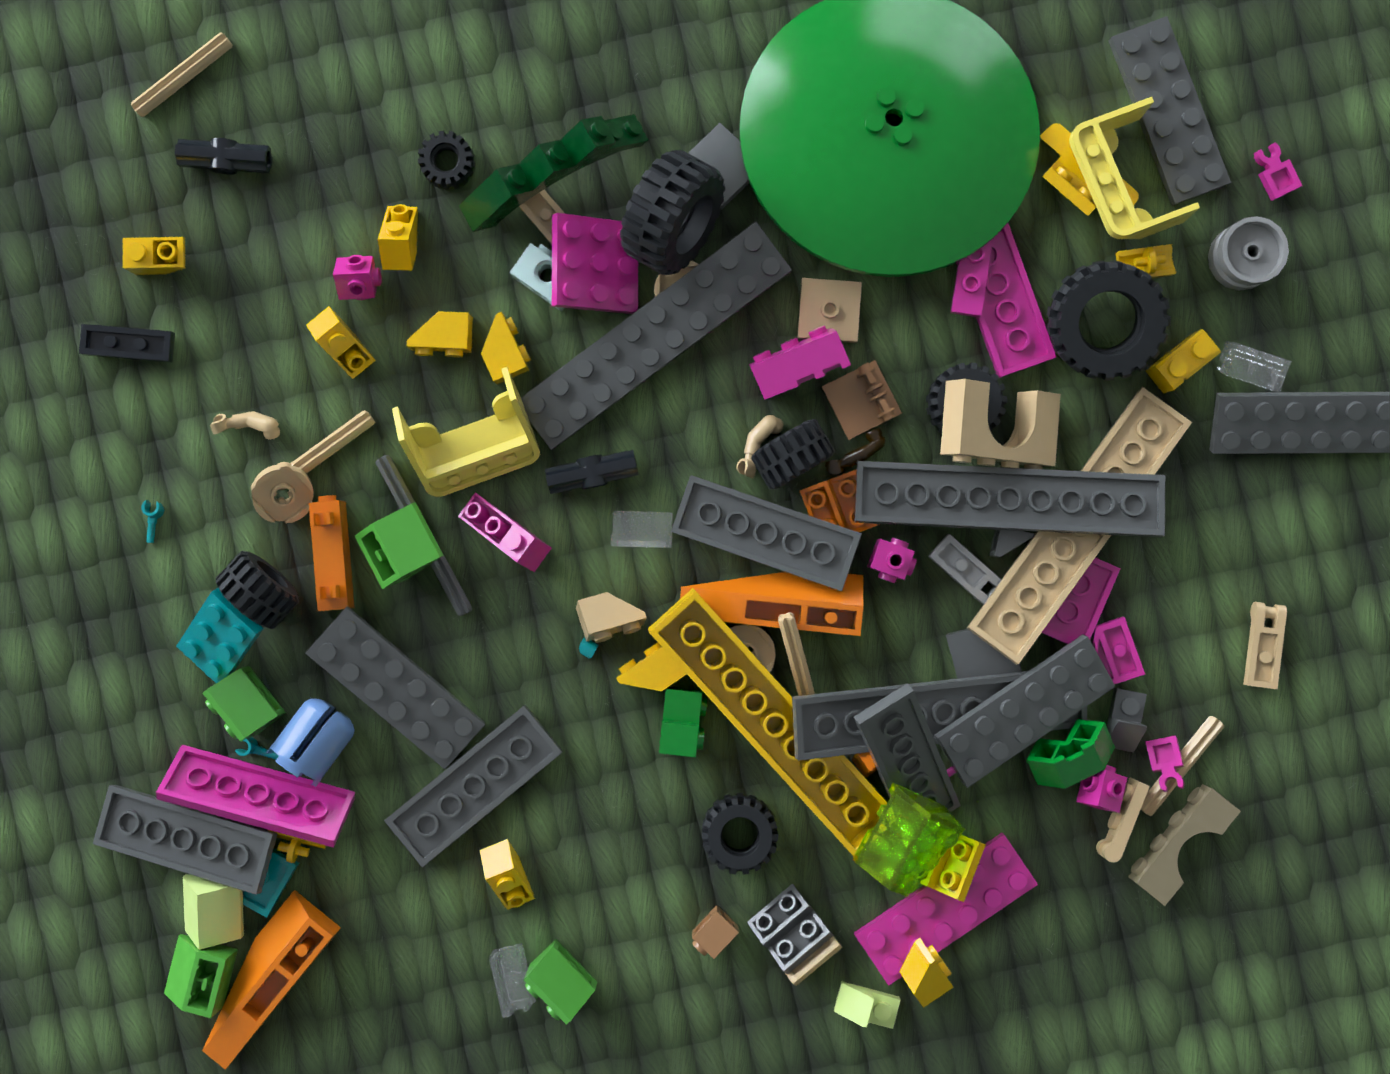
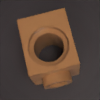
[692,905,739,959]

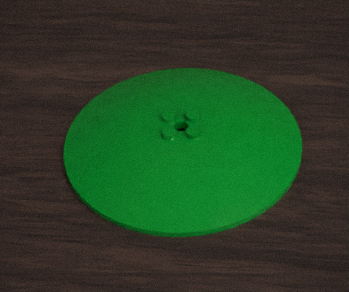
[739,0,1040,277]

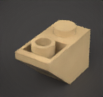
[576,592,647,643]

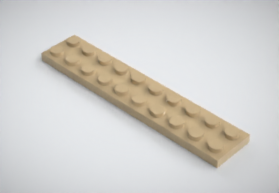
[967,387,1192,665]

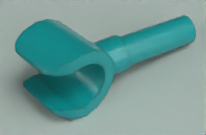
[141,500,164,543]
[579,636,598,658]
[235,737,279,760]

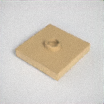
[797,278,862,343]

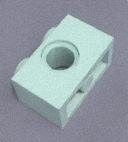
[510,243,564,312]

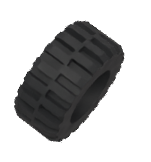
[620,150,725,275]
[1046,261,1171,381]

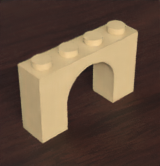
[940,379,1061,469]

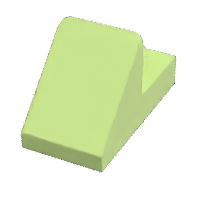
[834,981,901,1029]

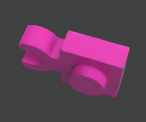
[1254,142,1303,201]
[1146,735,1185,792]

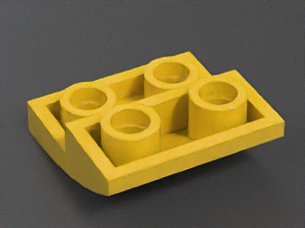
[904,823,986,902]

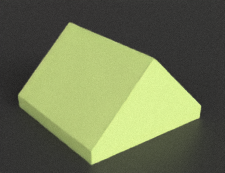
[183,874,244,950]

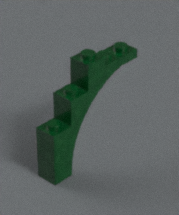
[459,114,648,232]

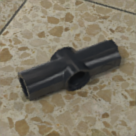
[175,138,273,175]
[545,450,639,494]

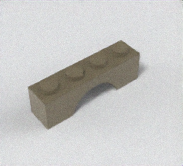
[1128,784,1241,906]

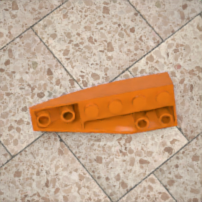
[680,572,864,636]
[202,890,341,1070]

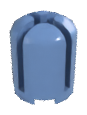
[266,699,354,787]

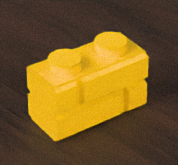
[1146,329,1221,393]

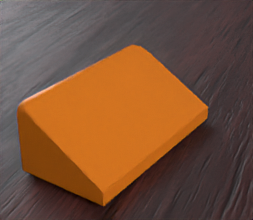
[852,752,877,777]

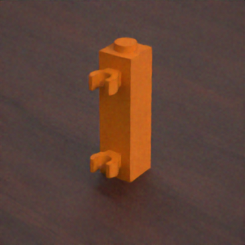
[309,495,355,611]

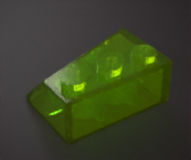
[853,783,965,897]

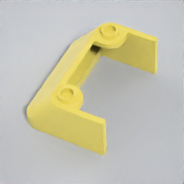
[1069,97,1200,239]
[392,367,540,497]

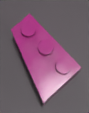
[749,325,851,399]

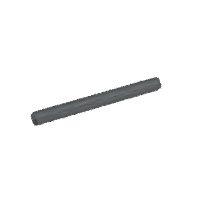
[376,455,472,616]

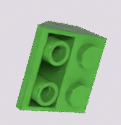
[355,502,444,589]
[202,666,286,742]
[164,934,238,1019]
[524,939,597,1025]

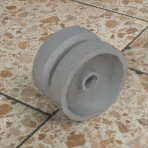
[1208,216,1289,291]

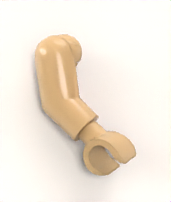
[210,411,280,440]
[736,415,783,478]

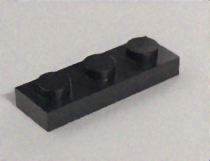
[79,324,175,363]

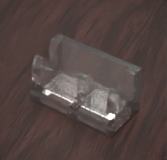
[1217,341,1292,392]
[489,943,536,1018]

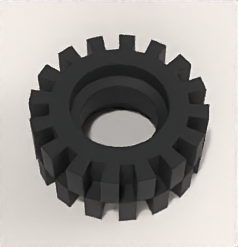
[418,130,475,190]

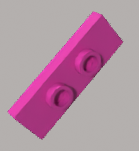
[950,239,993,317]

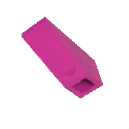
[458,492,552,572]

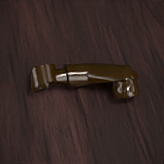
[825,428,886,475]

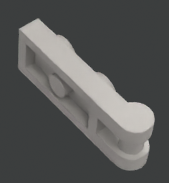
[928,534,1001,606]

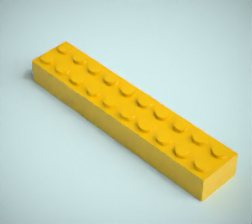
[648,588,900,858]

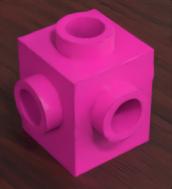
[333,255,382,300]
[867,538,917,583]
[1076,765,1127,813]

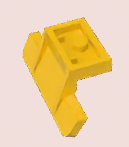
[1040,123,1139,216]

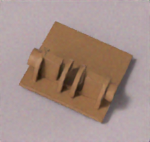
[822,360,902,440]

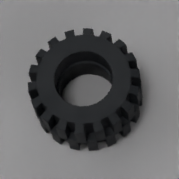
[926,363,1007,434]
[751,419,835,490]
[216,551,300,629]
[702,793,778,875]

